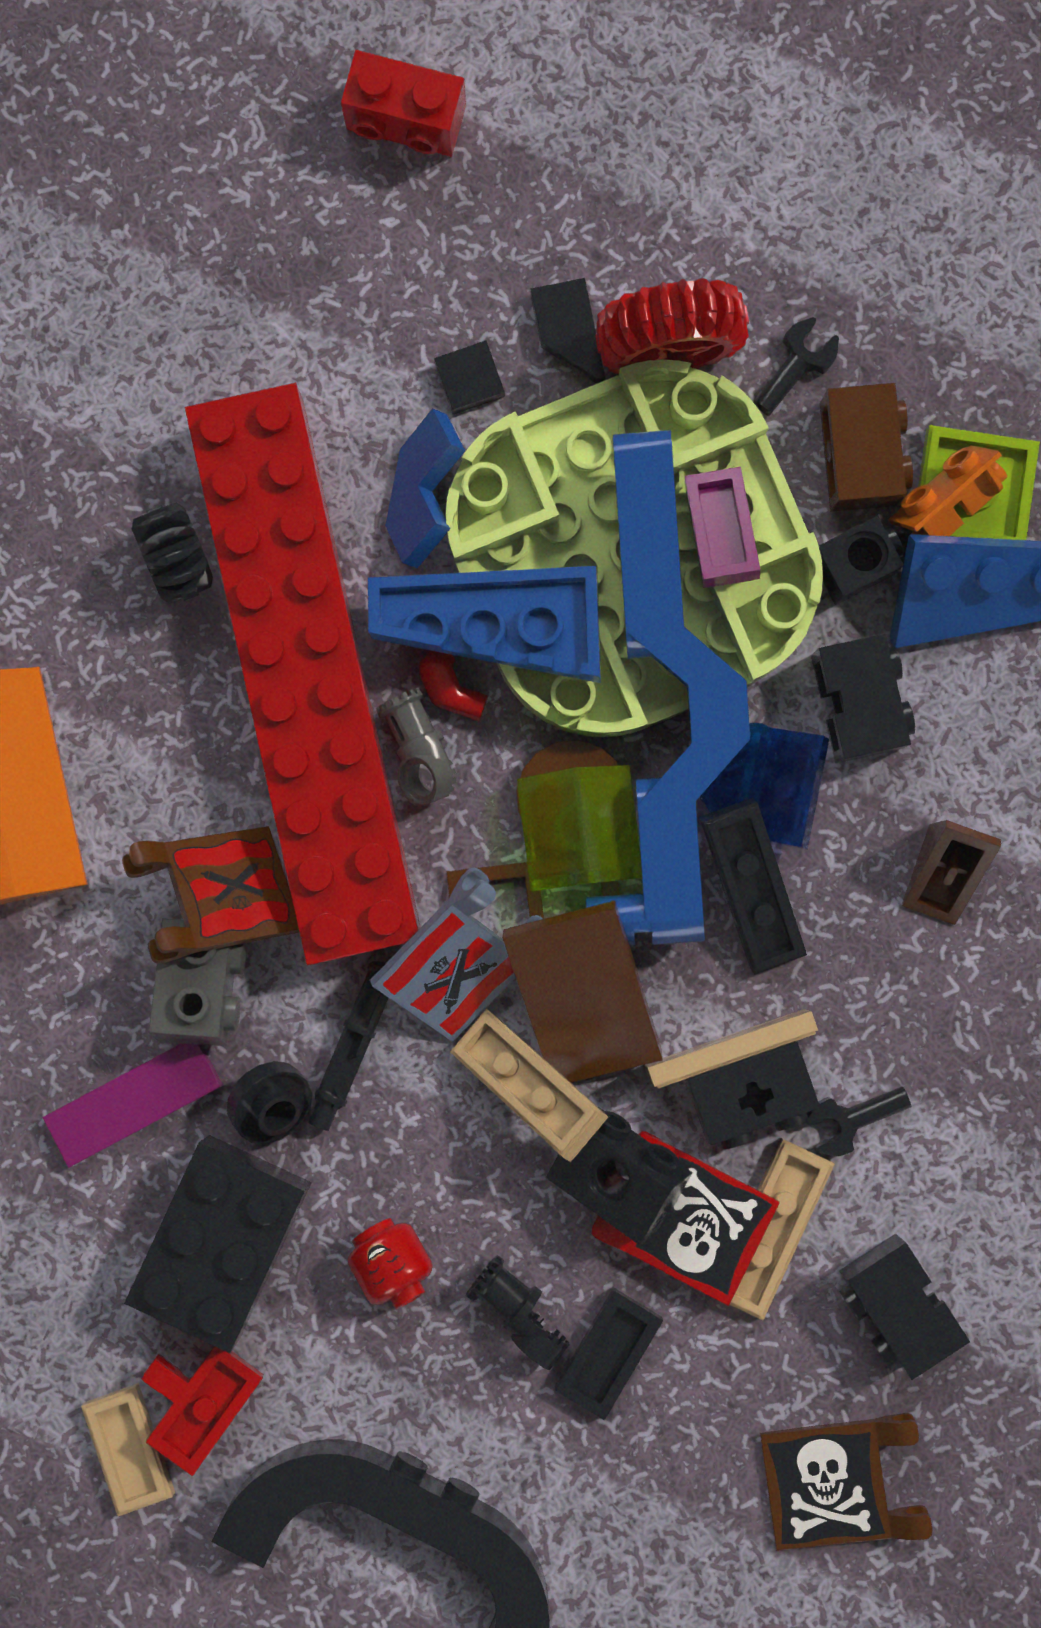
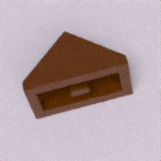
[902,820,1001,925]

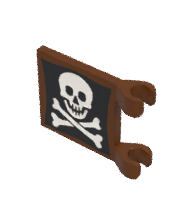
[760,1413,933,1551]

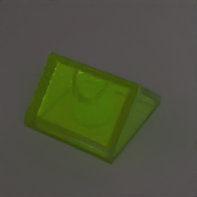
[517,765,642,892]

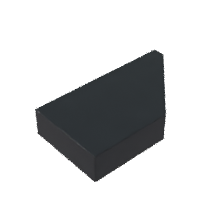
[530,278,605,384]

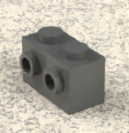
[149,918,246,1046]

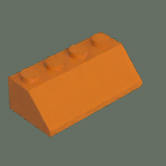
[0,667,88,905]

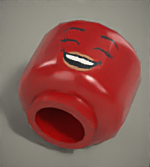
[348,1218,433,1310]

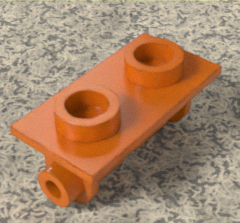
[888,445,1007,537]

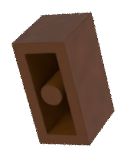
[819,383,913,512]

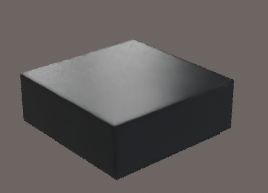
[434,340,505,415]

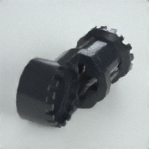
[465,1255,570,1370]

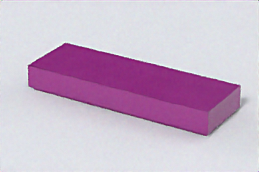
[42,1043,223,1168]

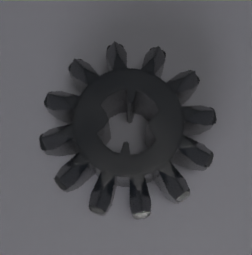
[131,502,213,604]

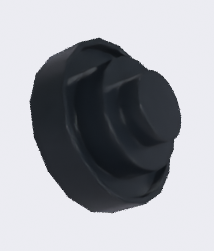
[227,1061,312,1144]

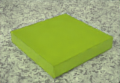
[912,425,1040,540]

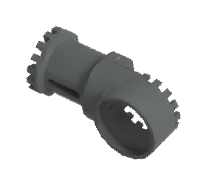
[376,688,456,806]

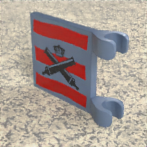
[370,867,543,1042]

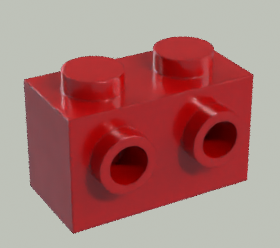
[341,49,466,157]

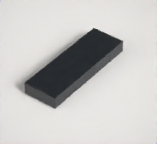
[699,797,807,975]

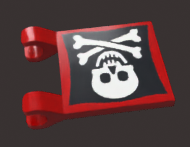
[591,1131,780,1306]

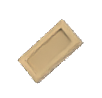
[81,1383,175,1517]

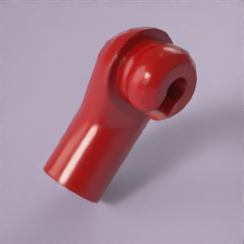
[419,650,488,722]

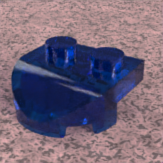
[700,723,830,850]

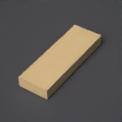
[450,1008,608,1162]
[645,1009,818,1088]
[730,1138,835,1320]

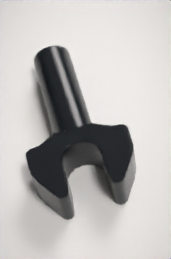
[753,317,839,416]
[805,1086,912,1156]

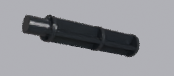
[308,961,389,1131]

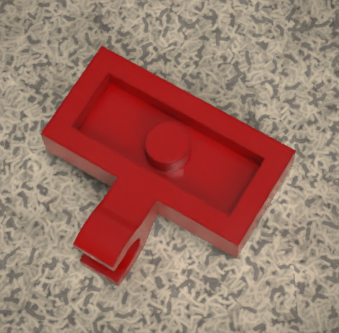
[141,1346,264,1476]

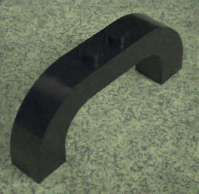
[211,1439,550,1628]

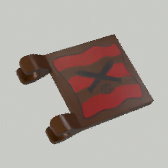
[122,826,299,964]

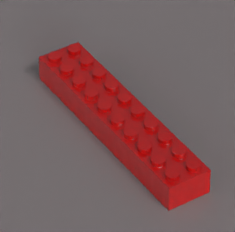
[185,382,421,965]

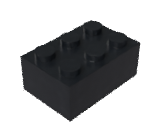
[124,1135,312,1353]

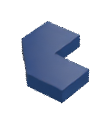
[385,408,465,568]

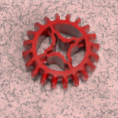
[595,278,749,374]

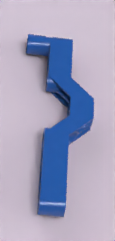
[586,430,750,946]

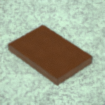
[502,901,663,1083]

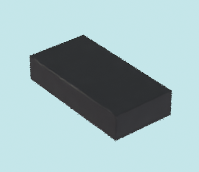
[555,1287,663,1421]

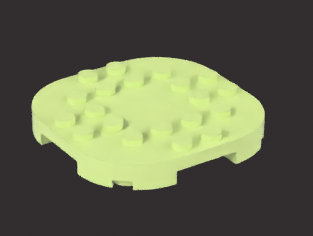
[446,359,823,737]

